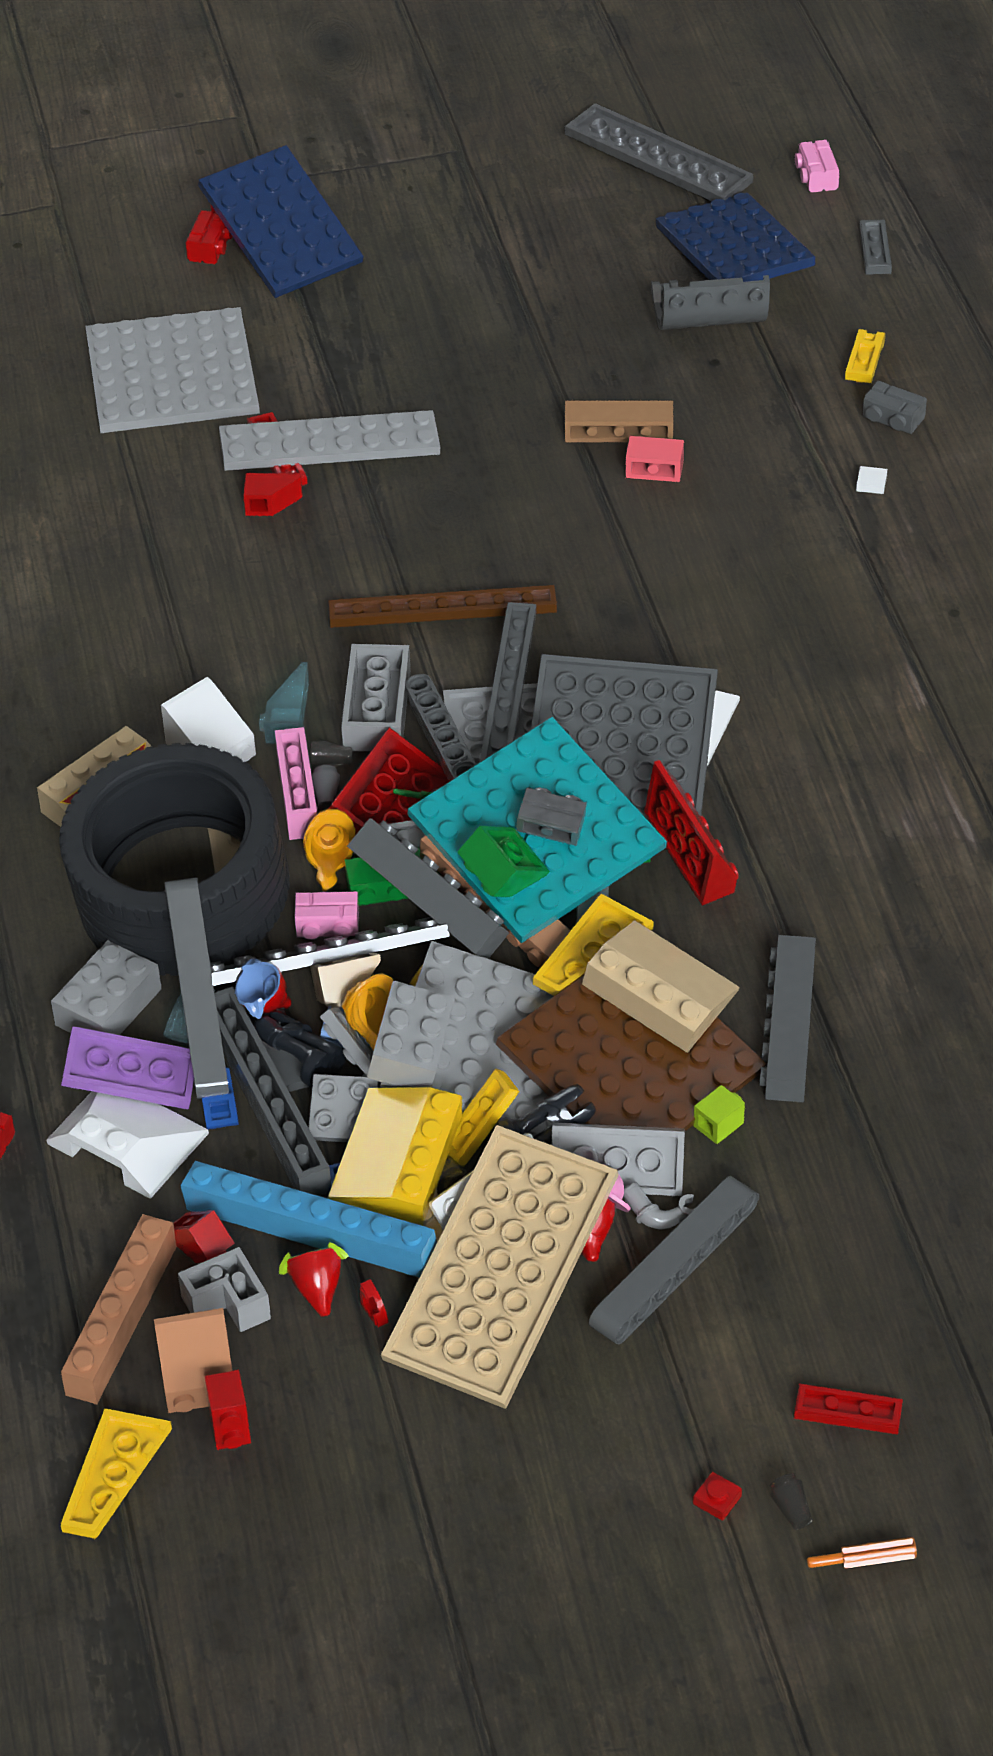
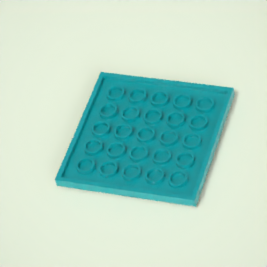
[408,717,667,943]

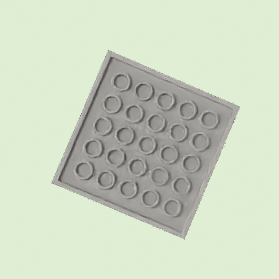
[86,307,260,433]
[380,941,554,1145]

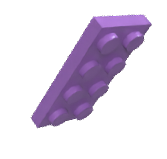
[61,1026,194,1109]

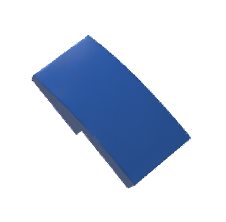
[201,1068,239,1130]

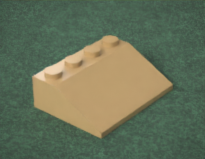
[582,920,739,1053]

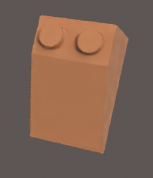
[154,1308,232,1413]

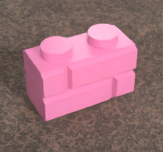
[795,140,839,192]
[295,892,359,939]

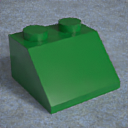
[457,826,550,897]

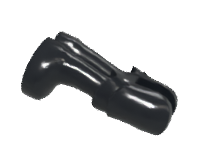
[254,1010,347,1087]
[496,1084,596,1145]

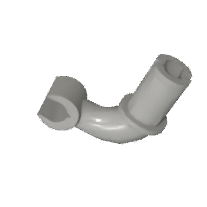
[623,1183,694,1230]

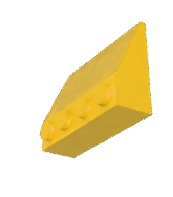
[328,1087,462,1226]

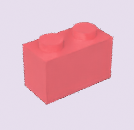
[626,436,684,482]

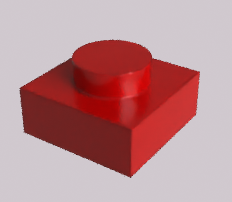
[693,1471,742,1521]

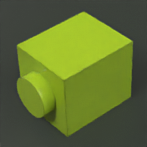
[694,1085,745,1144]

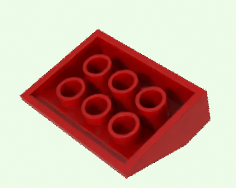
[328,727,449,835]
[644,760,738,906]

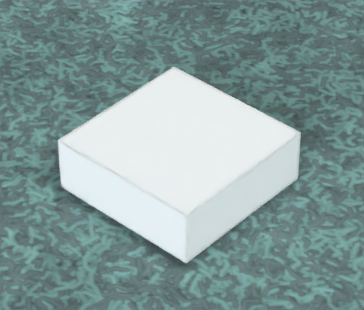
[856,466,888,494]

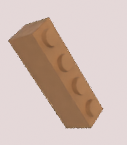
[565,401,673,442]

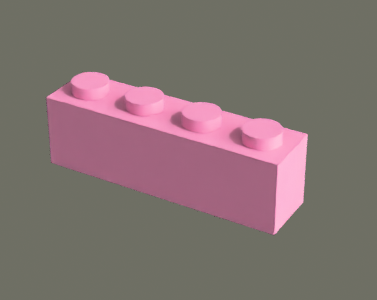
[275,727,317,840]

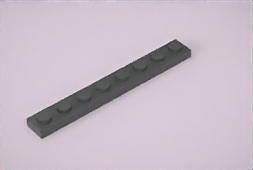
[479,602,536,763]

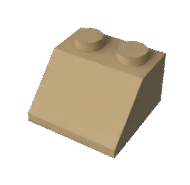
[310,952,381,1008]

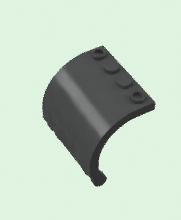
[651,275,770,330]

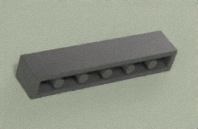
[347,818,509,959]
[760,935,816,1102]

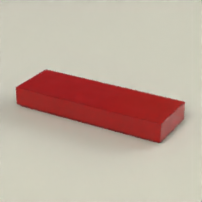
[794,1384,903,1435]

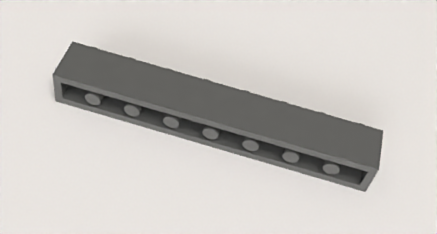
[214,987,331,1196]

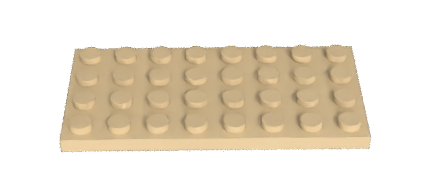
[381,1125,619,1409]

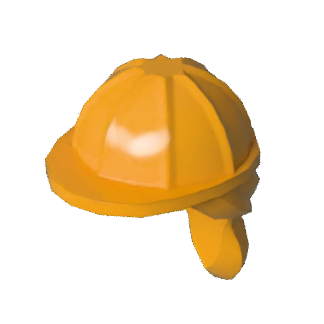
[303,809,355,892]
[342,973,393,1051]

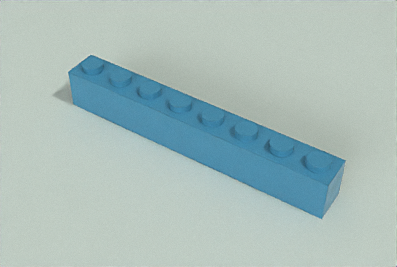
[180,1161,437,1278]

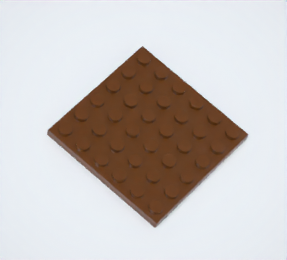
[496,974,767,1131]

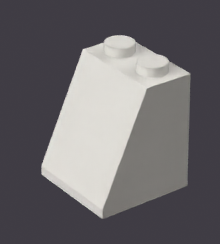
[161,677,256,762]

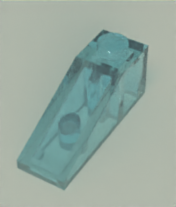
[259,662,309,744]

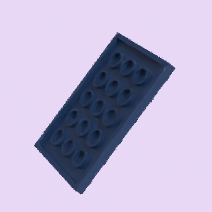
[198,145,364,298]
[656,193,815,282]

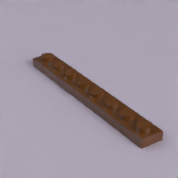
[329,585,557,628]

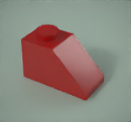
[173,1210,235,1263]

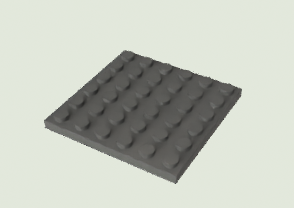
[531,654,718,822]

